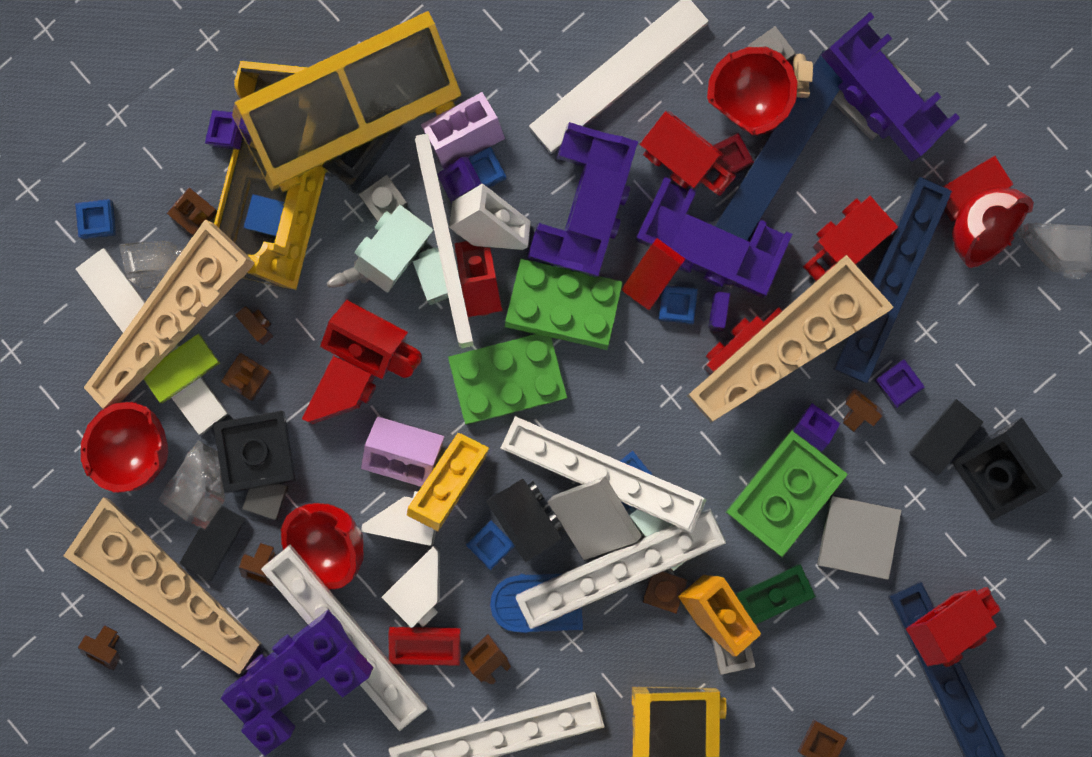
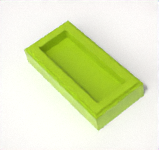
[144,334,220,404]

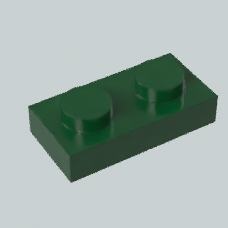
[735,564,816,625]

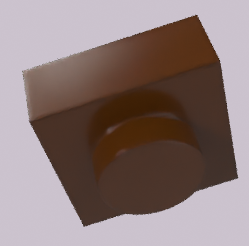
[235,306,274,345]
[642,571,688,614]
[798,719,847,757]

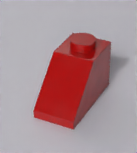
[454,241,502,317]
[302,356,376,424]

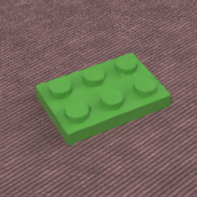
[505,259,622,350]
[448,334,567,425]
[725,430,848,557]

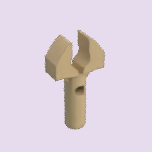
[793,54,813,98]

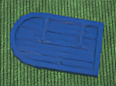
[490,573,583,633]

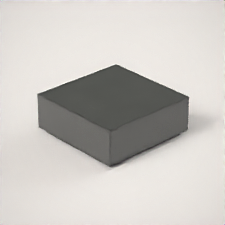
[242,484,289,520]

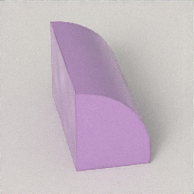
[421,92,505,169]
[361,416,444,487]

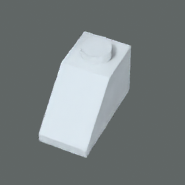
[449,183,531,250]
[361,491,436,546]
[382,546,440,628]

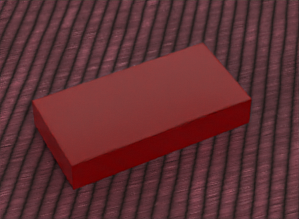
[943,156,1013,222]
[621,238,685,310]
[388,627,461,666]

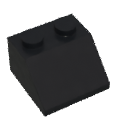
[952,417,1062,520]
[486,479,564,563]

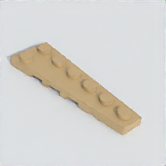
[84,220,255,409]
[687,255,894,423]
[64,497,262,674]

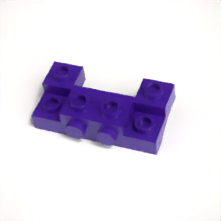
[821,12,960,162]
[527,122,638,277]
[636,177,793,298]
[220,609,374,756]

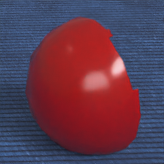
[707,46,798,136]
[952,187,1034,268]
[81,402,168,493]
[281,503,364,589]

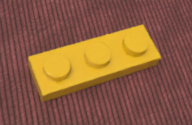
[406,433,489,531]

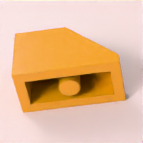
[678,575,761,657]

